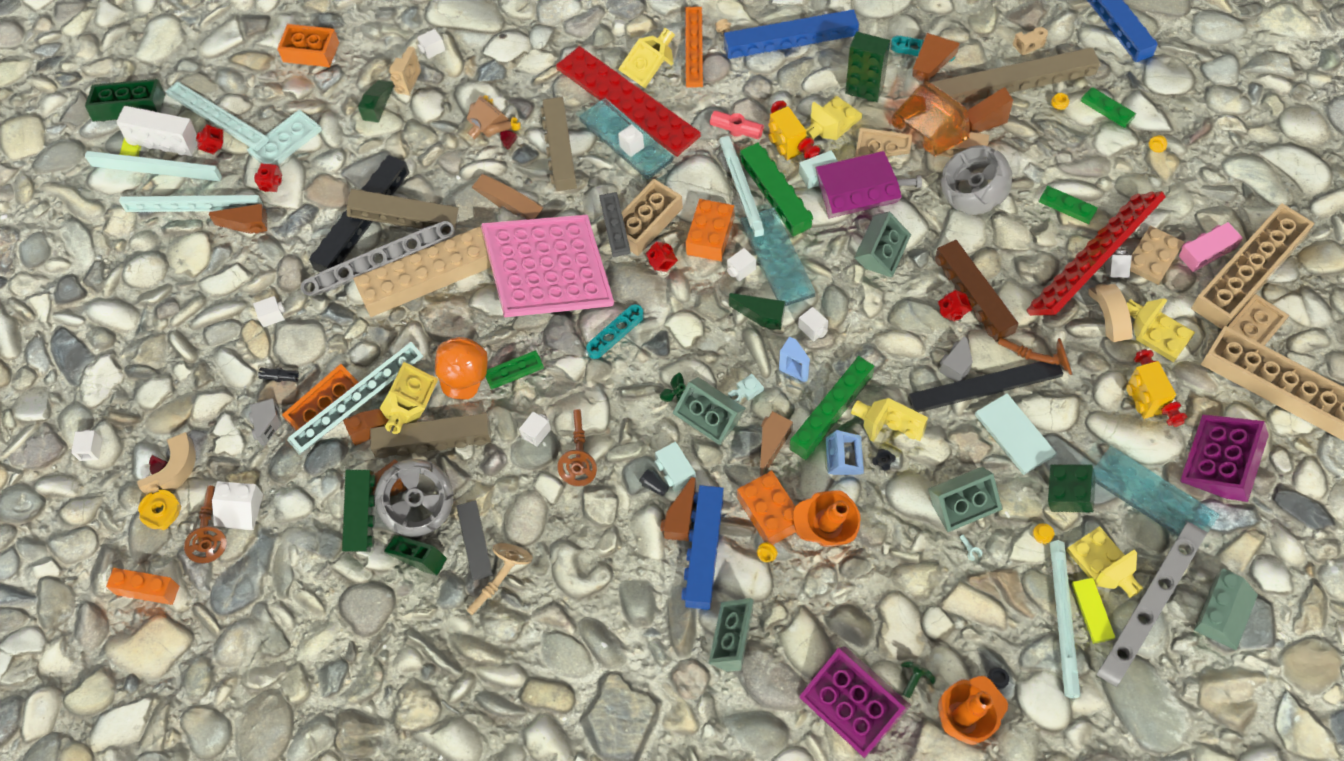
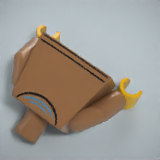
[467,95,521,140]

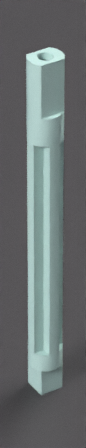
[719,136,764,237]
[1050,540,1080,698]

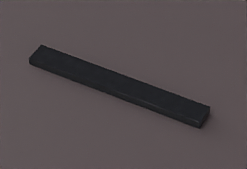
[908,361,1064,413]

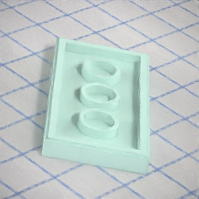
[247,109,322,165]
[975,394,1057,475]

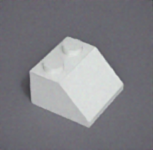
[212,481,263,530]

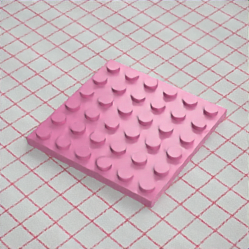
[481,215,614,317]

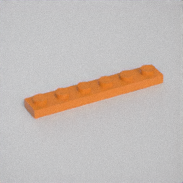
[686,7,703,88]

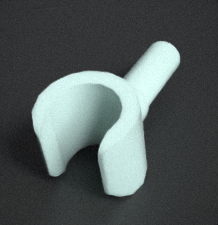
[960,534,982,561]

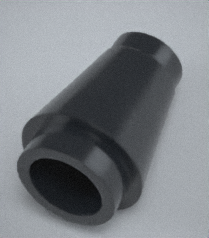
[639,469,670,497]

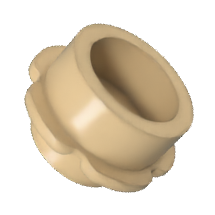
[715,19,731,34]

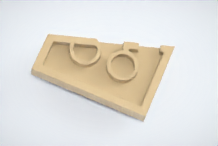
[855,128,913,157]

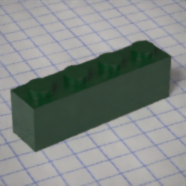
[342,470,377,552]

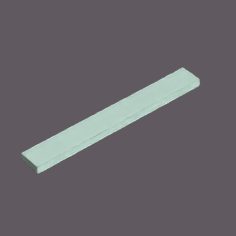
[165,81,269,152]
[85,151,222,181]
[119,195,264,212]

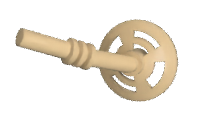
[467,543,533,615]

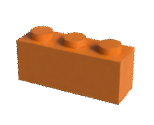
[106,568,180,605]

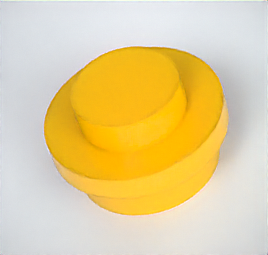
[1051,93,1069,110]
[1149,135,1167,153]
[1033,523,1054,544]
[757,542,778,562]

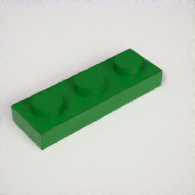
[1081,87,1136,128]
[1039,186,1098,224]
[485,350,544,390]

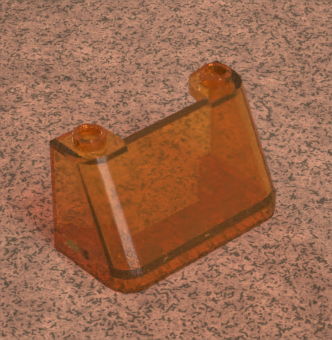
[891,81,970,156]

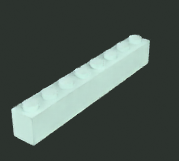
[287,342,423,455]

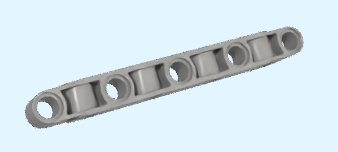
[301,221,455,296]
[1097,521,1207,687]

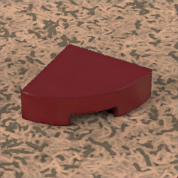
[500,130,518,150]
[149,455,168,475]

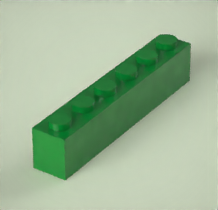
[740,143,813,237]
[790,356,875,460]

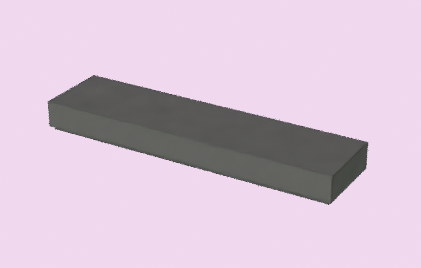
[599,192,631,257]
[456,500,493,581]

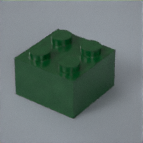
[1048,464,1096,513]

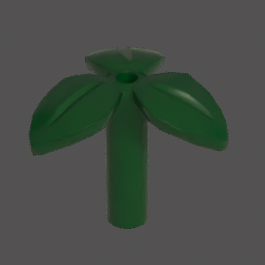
[660,372,686,402]
[900,661,936,699]

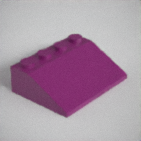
[815,151,902,219]
[1181,414,1269,502]
[799,646,911,758]

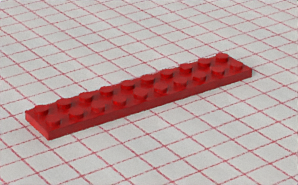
[556,46,701,157]
[1026,191,1166,316]

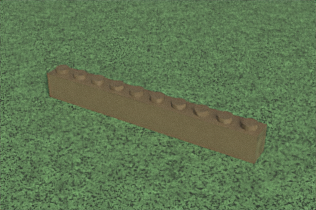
[927,47,1100,110]

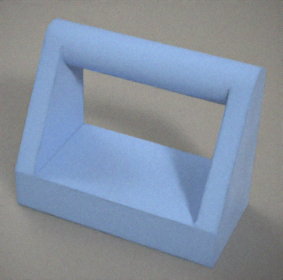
[779,336,810,382]
[826,430,864,475]

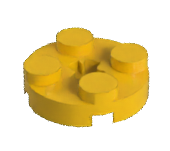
[138,490,181,530]

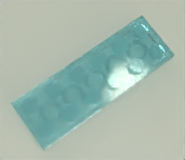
[579,98,674,180]
[741,207,816,306]
[1094,446,1220,536]

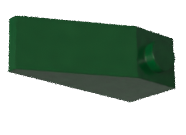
[358,80,394,123]
[729,293,785,330]
[384,535,448,576]

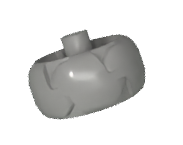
[941,145,1013,215]
[375,459,454,536]

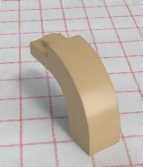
[1088,284,1132,342]
[137,432,196,495]

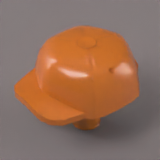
[435,337,488,400]
[793,490,861,547]
[938,676,1008,745]

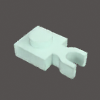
[728,374,764,403]

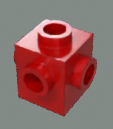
[196,124,223,155]
[254,163,282,192]
[646,241,678,272]
[938,290,972,321]

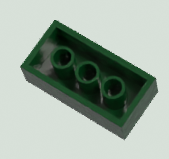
[845,31,890,102]
[85,79,165,122]

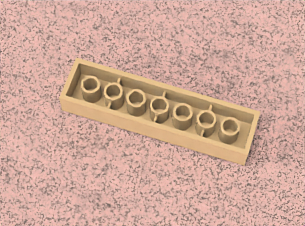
[1191,203,1315,329]
[353,226,491,318]
[1201,326,1344,441]

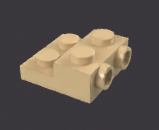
[389,46,421,95]

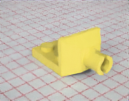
[618,27,675,88]
[806,96,862,140]
[1127,298,1195,362]
[380,362,438,434]
[851,398,928,442]
[1066,526,1143,598]

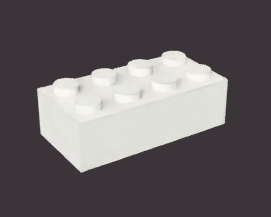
[116,106,198,156]

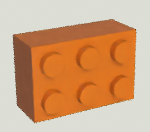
[277,24,339,67]
[686,199,735,262]
[737,471,796,545]

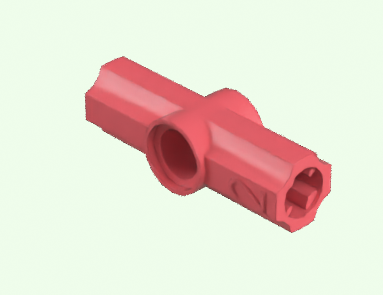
[710,110,764,139]

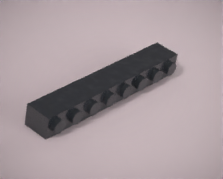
[309,155,410,272]

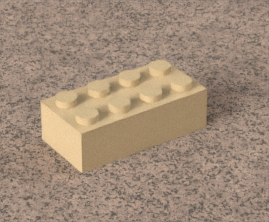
[622,179,683,256]

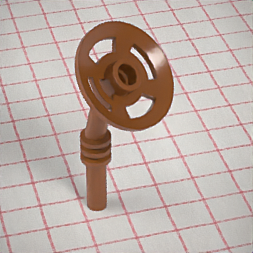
[998,337,1073,375]
[557,409,597,486]
[184,485,227,563]

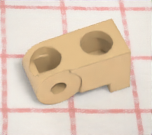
[1013,27,1048,56]

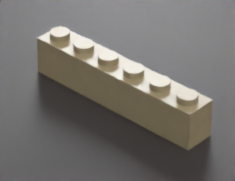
[540,97,577,192]
[347,189,459,234]
[370,413,491,458]

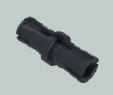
[258,367,299,383]

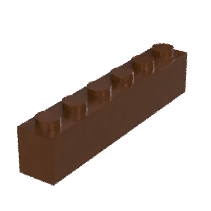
[935,239,1019,342]

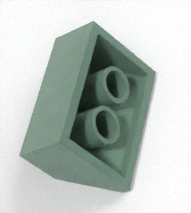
[854,211,911,277]
[672,377,746,445]
[928,467,1003,532]
[1194,568,1258,650]
[709,598,754,672]

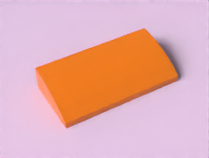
[282,364,359,431]

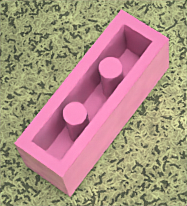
[1179,222,1243,272]

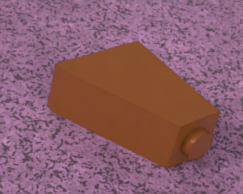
[912,33,960,81]
[962,88,1013,133]

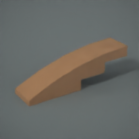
[472,174,543,220]

